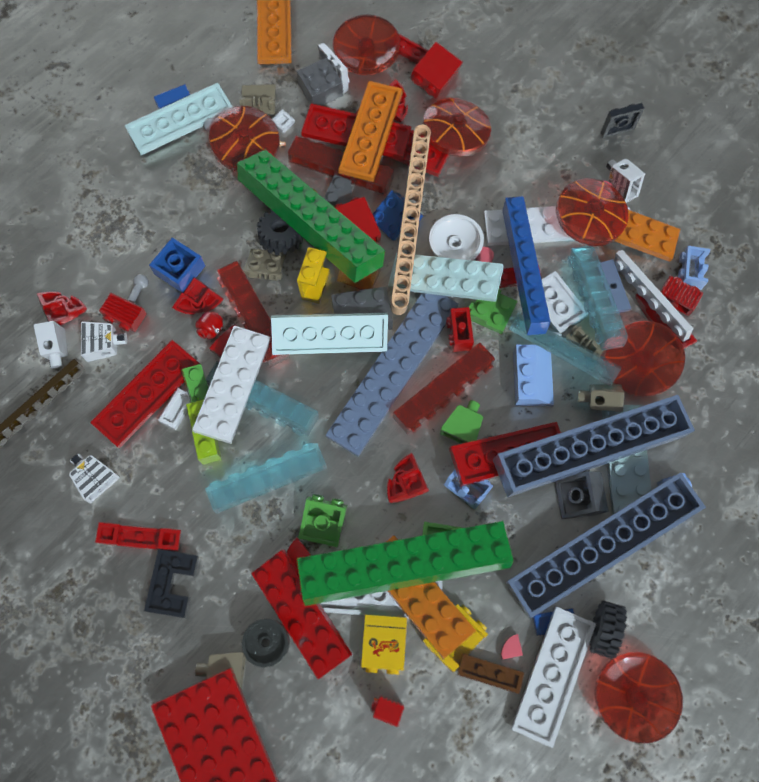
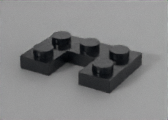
[144,549,200,618]

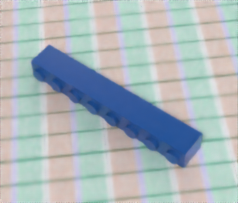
[502,196,551,335]

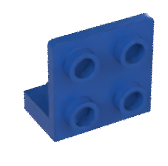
[372,190,423,241]

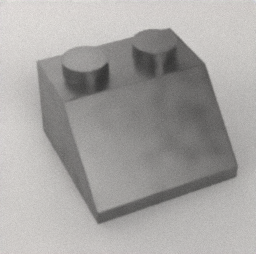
[555,471,609,519]

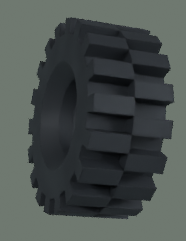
[257,210,303,255]
[589,600,627,659]

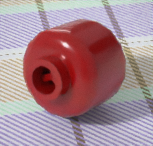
[195,312,224,339]

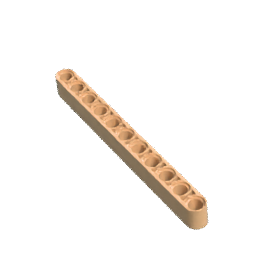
[390,124,431,315]

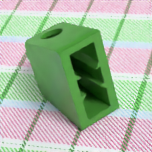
[440,400,483,444]

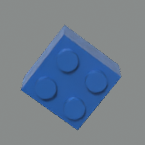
[149,238,205,293]

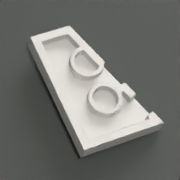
[318,43,350,93]

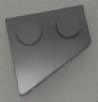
[324,175,353,207]

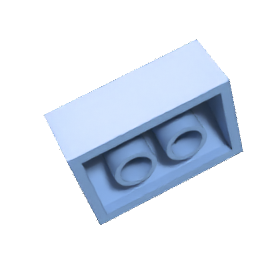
[513,344,554,406]

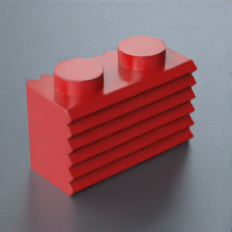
[660,275,703,316]
[99,293,147,332]
[370,695,404,727]

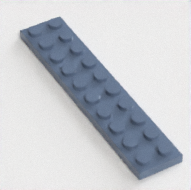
[326,293,458,457]

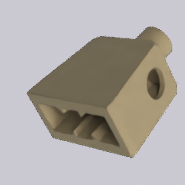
[578,384,624,412]
[195,652,246,690]

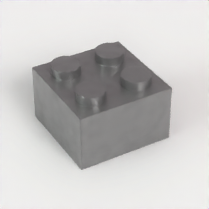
[297,58,343,106]

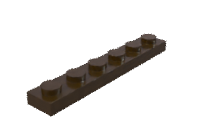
[0,359,85,447]

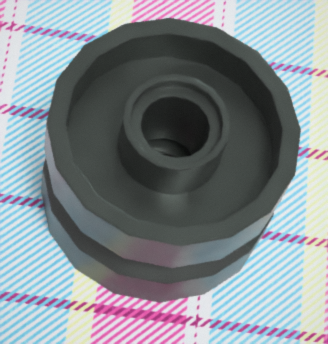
[241,618,290,668]

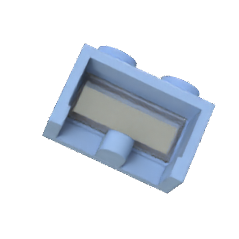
[678,246,710,290]
[444,470,493,510]

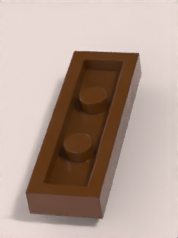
[457,653,524,694]

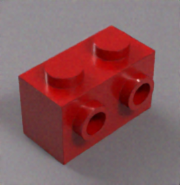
[446,307,474,352]

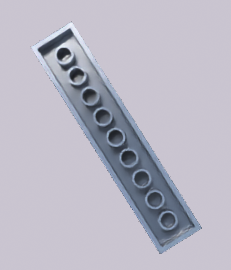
[493,395,695,498]
[506,473,706,618]

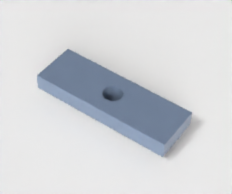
[595,260,631,315]

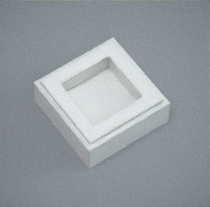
[270,110,295,134]

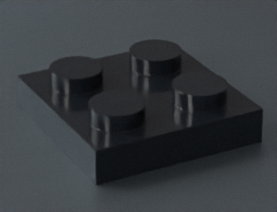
[600,103,645,138]

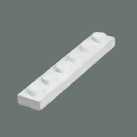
[614,250,693,342]

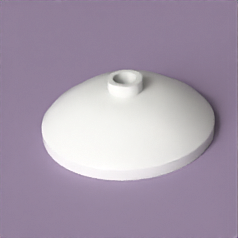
[429,214,484,261]

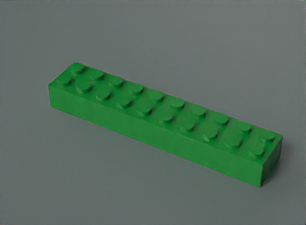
[237,150,385,283]
[297,521,514,606]

